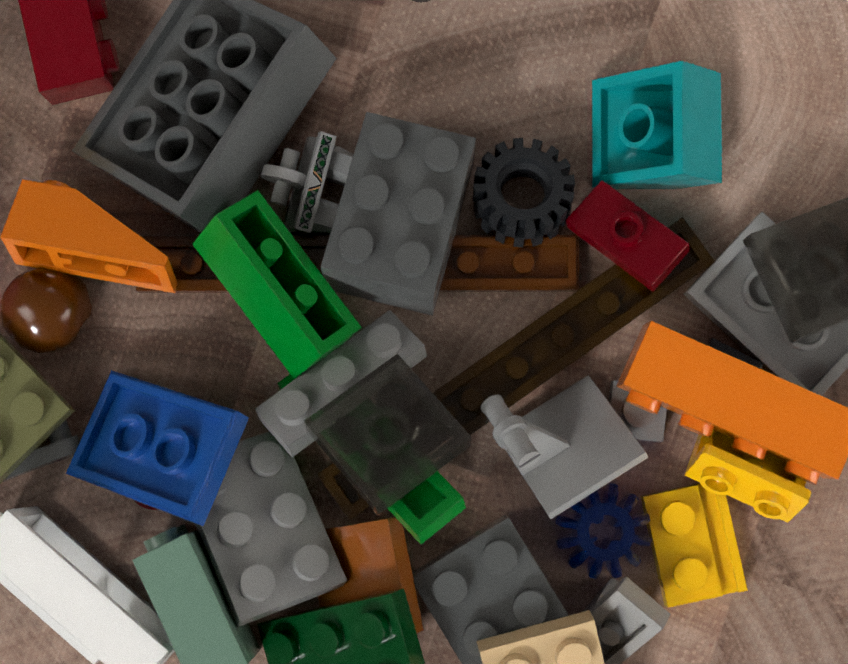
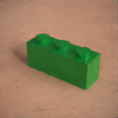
[192,190,362,380]

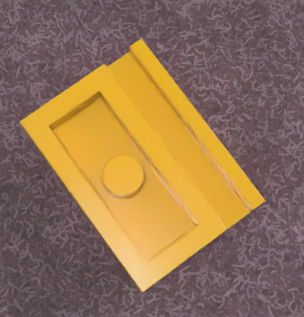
[640,484,748,608]

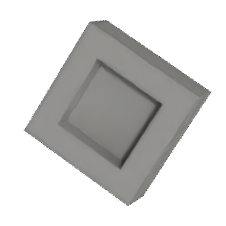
[609,380,667,443]

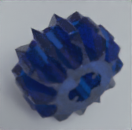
[555,483,651,579]

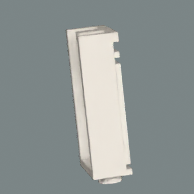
[0,506,175,664]

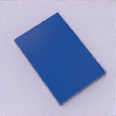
[66,370,249,526]

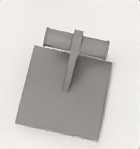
[481,375,648,519]

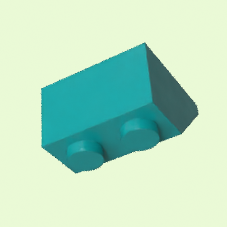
[592,61,722,189]

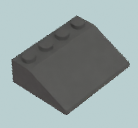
[72,0,337,233]

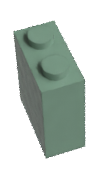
[132,524,261,664]

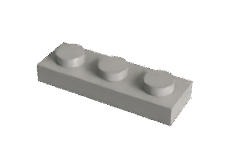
[255,310,427,457]

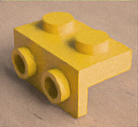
[684,430,812,523]

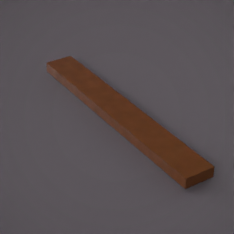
[136,235,579,293]

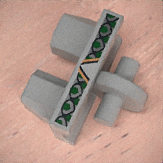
[260,131,354,236]

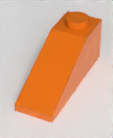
[0,179,178,293]

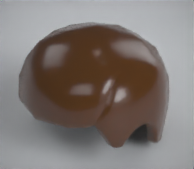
[0,267,92,353]

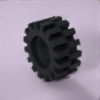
[472,138,575,248]

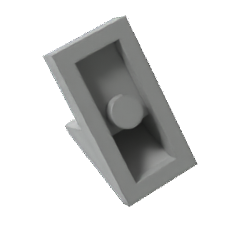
[583,576,671,664]

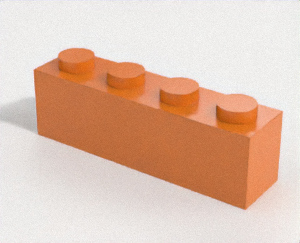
[616,321,848,485]

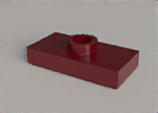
[566,180,690,292]

